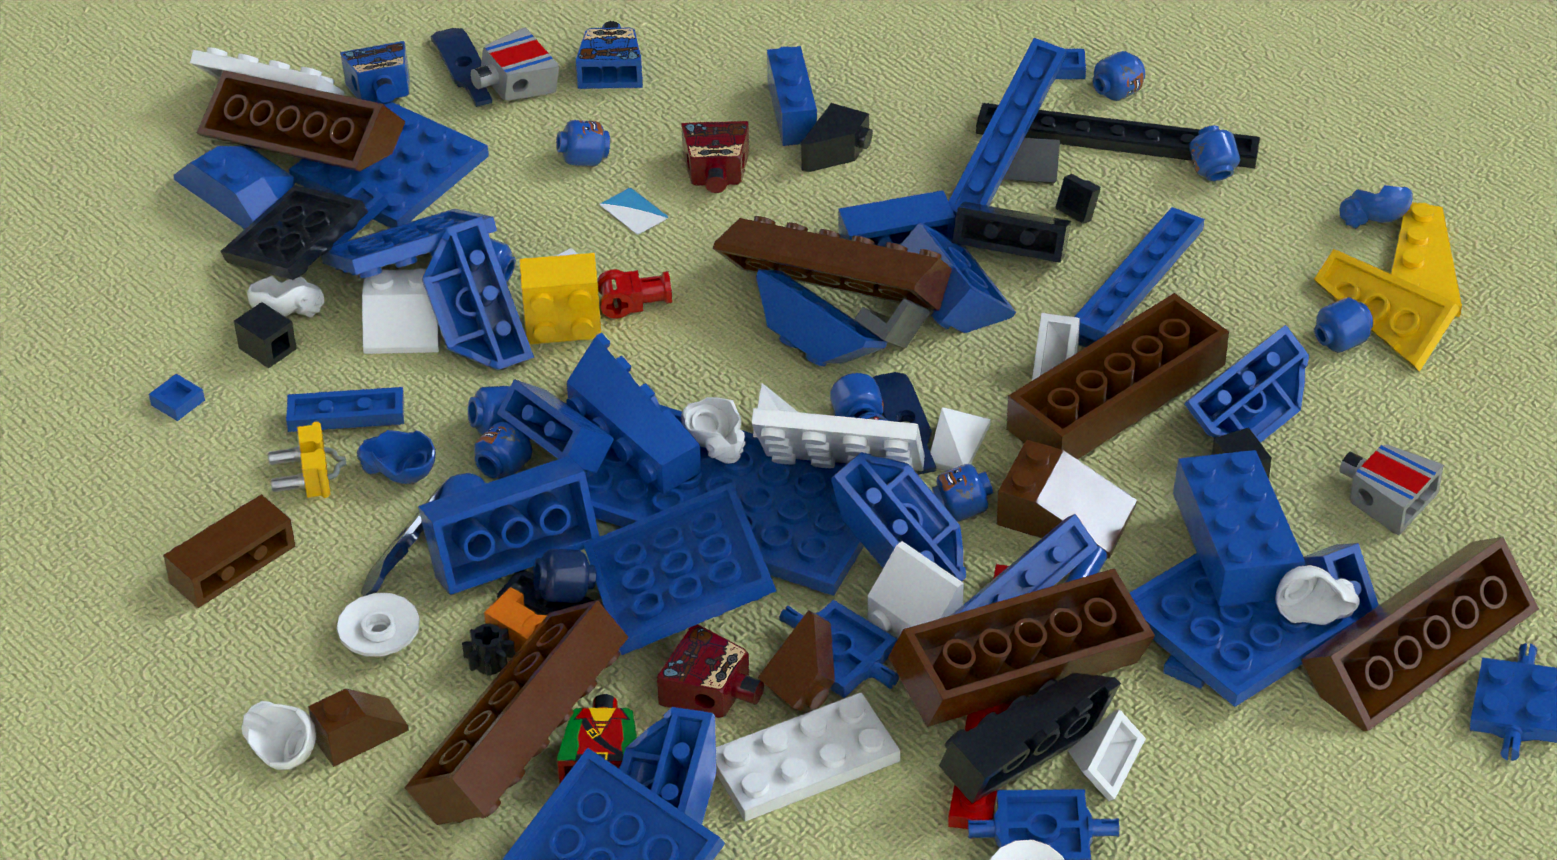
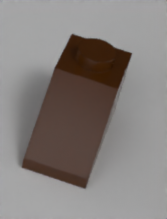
[758,610,835,713]
[308,688,409,767]

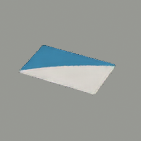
[600,188,669,235]

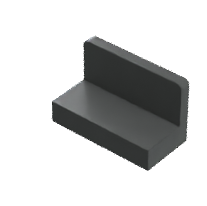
[1003,138,1060,183]
[855,299,930,348]

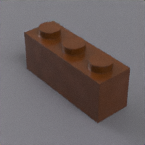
[163,494,296,608]

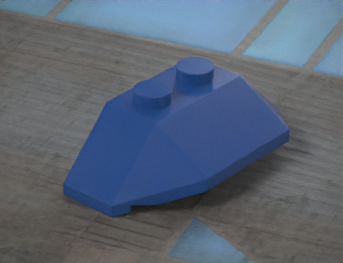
[173,146,295,229]
[422,216,534,370]
[756,270,888,366]
[1184,325,1309,443]
[831,452,966,582]
[620,707,716,825]

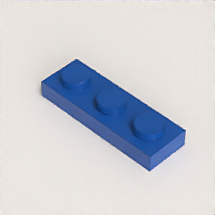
[286,387,405,432]

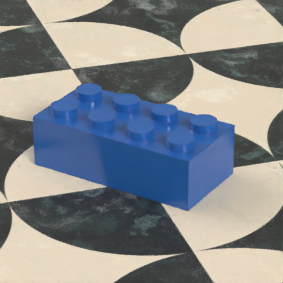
[1173,450,1305,606]
[418,456,600,595]

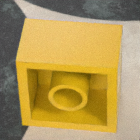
[520,253,601,344]

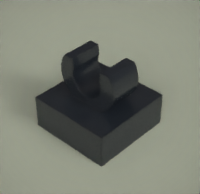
[1055,174,1101,224]

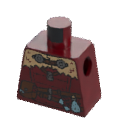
[681,121,749,193]
[657,624,764,718]

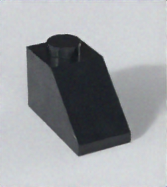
[801,103,873,172]

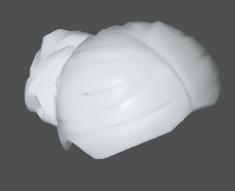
[247,275,324,318]
[681,397,745,464]
[1275,565,1360,625]
[241,701,316,770]

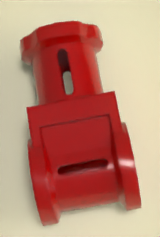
[597,269,672,319]

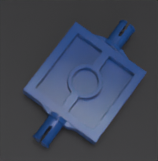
[779,600,899,698]
[1470,643,1557,761]
[968,789,1119,860]

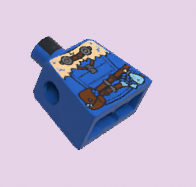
[576,21,643,89]
[340,41,410,103]

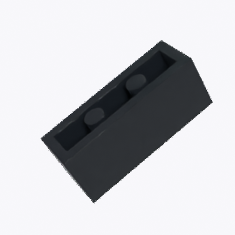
[952,201,1071,263]

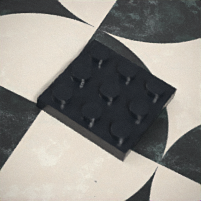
[220,185,368,280]

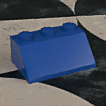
[901,222,1016,333]

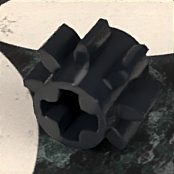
[462,623,516,676]

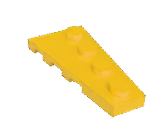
[1391,202,1462,317]
[1314,248,1459,372]

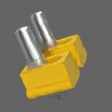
[268,422,347,498]

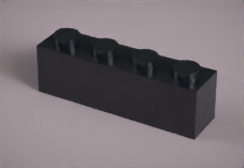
[939,673,1121,804]

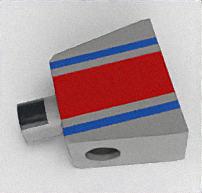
[471,27,559,101]
[1339,444,1444,536]

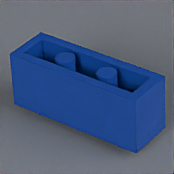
[767,46,817,146]
[838,190,955,247]
[497,379,614,473]

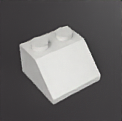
[362,269,441,354]
[868,541,964,639]

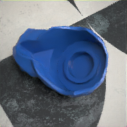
[1339,185,1413,229]
[357,430,436,484]

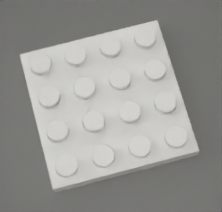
[752,408,925,471]

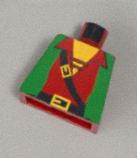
[557,694,637,784]

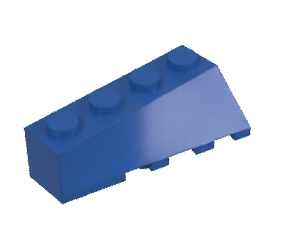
[566,333,701,494]

